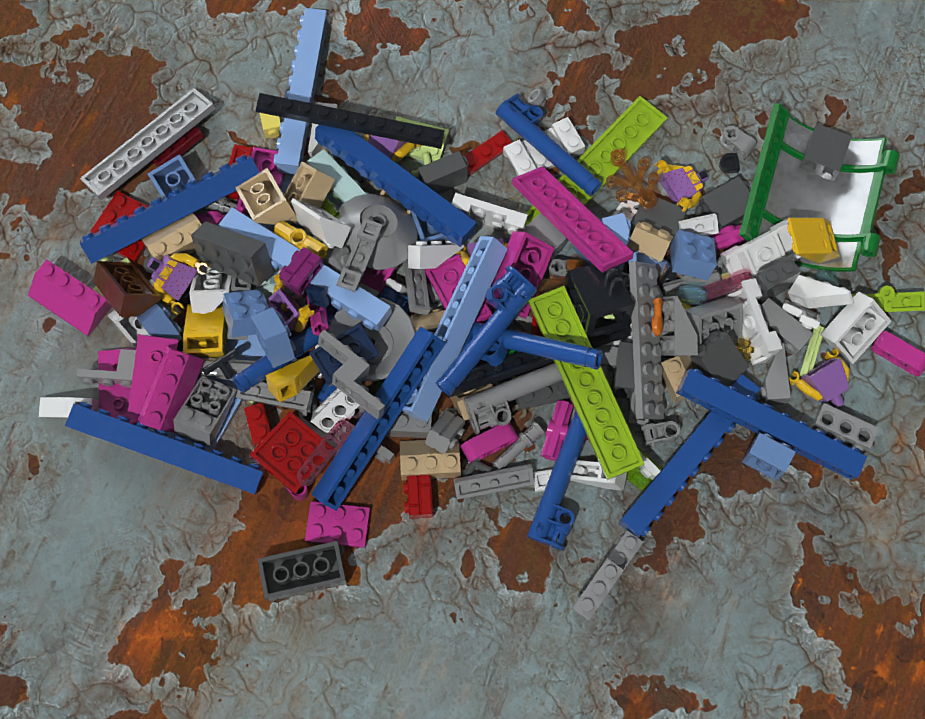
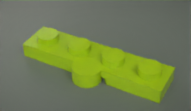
[852,286,925,312]

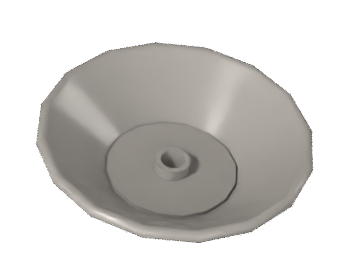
[334,194,418,270]
[328,298,416,382]

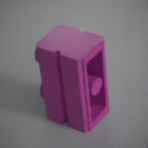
[279,247,324,295]

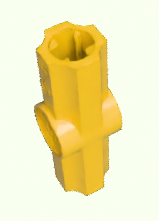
[273,221,328,260]

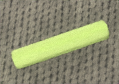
[800,325,825,376]

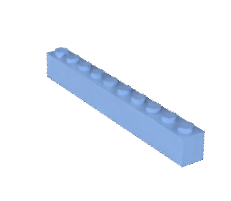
[274,8,328,174]
[218,207,392,332]
[402,236,507,422]

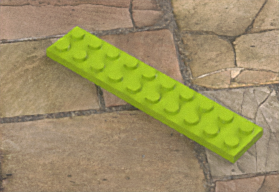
[525,96,668,227]
[528,286,645,480]

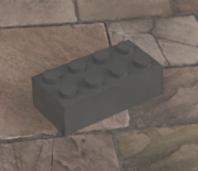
[191,221,274,286]
[257,541,347,602]

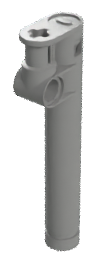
[463,363,562,434]

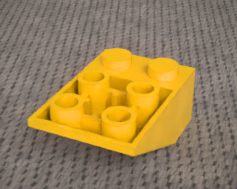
[787,218,840,264]
[183,303,227,358]

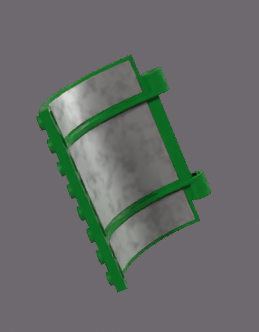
[739,103,900,272]

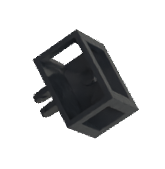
[565,264,634,338]

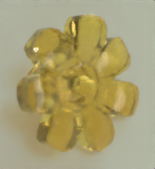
[735,338,754,361]

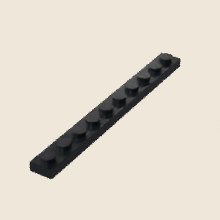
[256,93,444,149]
[446,320,631,398]

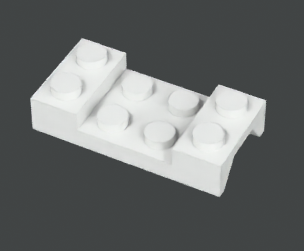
[503,117,585,176]
[452,193,528,241]
[720,219,801,290]
[727,278,783,365]

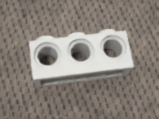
[311,383,369,436]

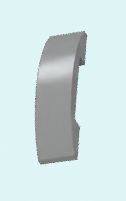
[336,218,383,292]

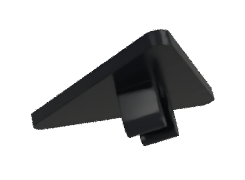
[657,256,677,288]

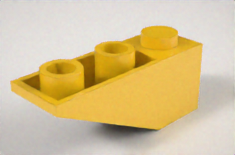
[265,355,319,402]

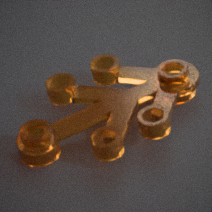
[606,149,659,209]

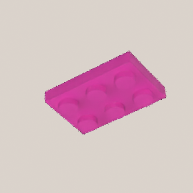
[305,502,370,548]

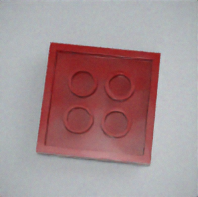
[90,191,158,263]
[250,411,335,494]

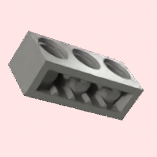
[811,403,879,453]

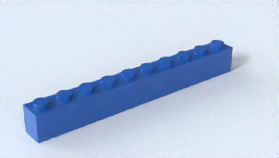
[315,125,476,247]
[80,154,260,264]
[311,326,446,511]
[676,369,867,480]
[619,374,761,538]
[65,402,264,494]

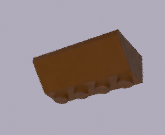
[93,261,161,318]

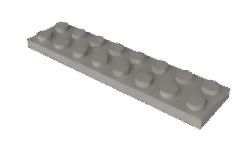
[80,88,216,200]
[629,261,665,420]

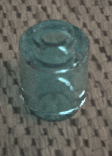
[815,269,841,288]
[678,284,707,305]

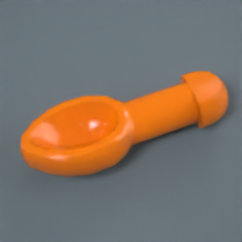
[652,297,664,336]

